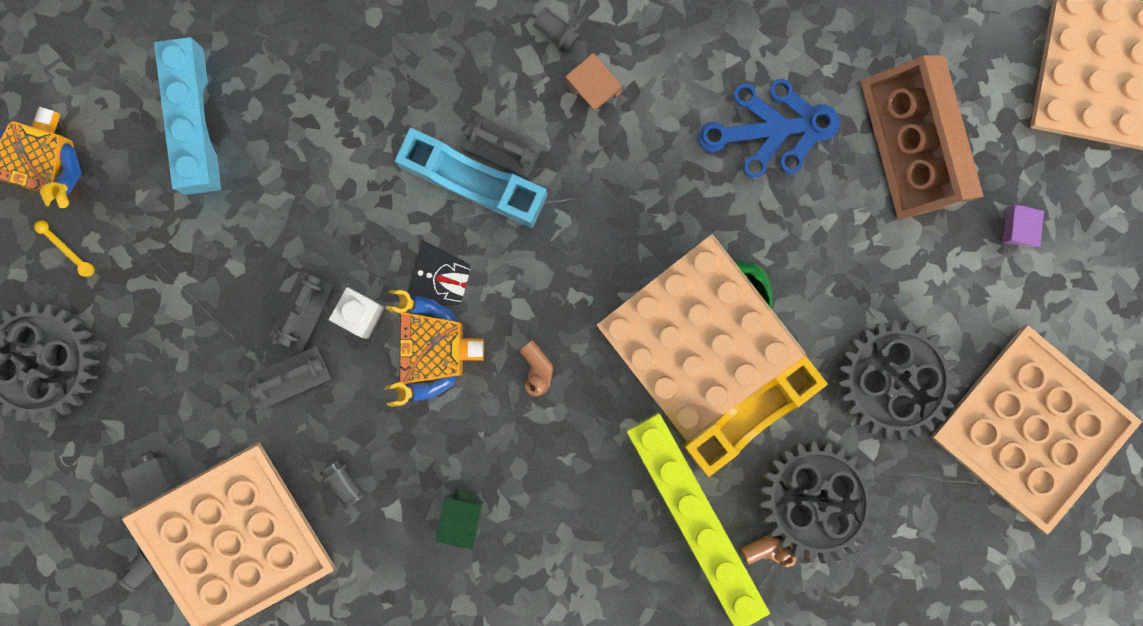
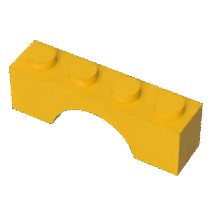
[682,355,828,477]

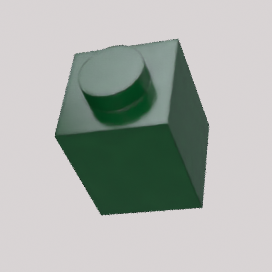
[436,490,484,549]

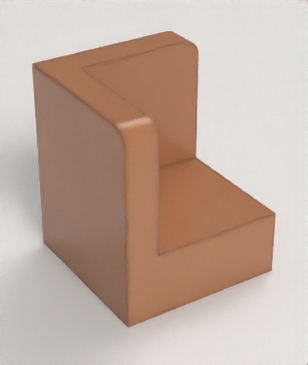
[565,53,622,110]

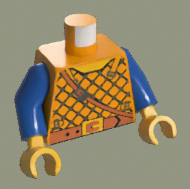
[0,107,82,208]
[384,290,484,407]

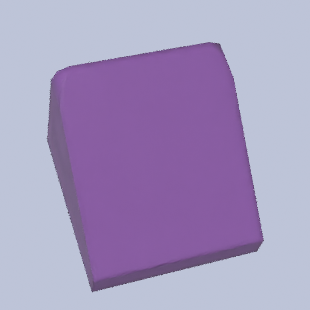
[1002,205,1044,248]

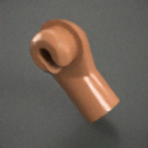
[519,340,553,396]
[740,535,798,568]

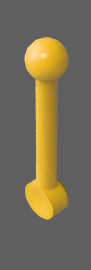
[34,220,95,277]

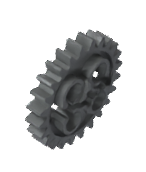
[0,302,100,423]
[836,320,960,440]
[757,441,880,564]

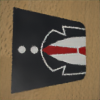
[407,240,470,306]

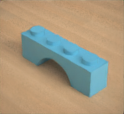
[154,37,221,195]
[395,128,548,228]

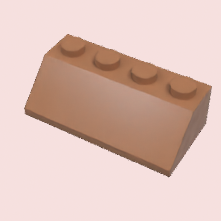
[860,55,984,220]

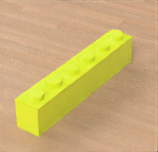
[625,413,770,626]

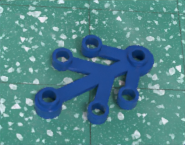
[697,79,840,179]

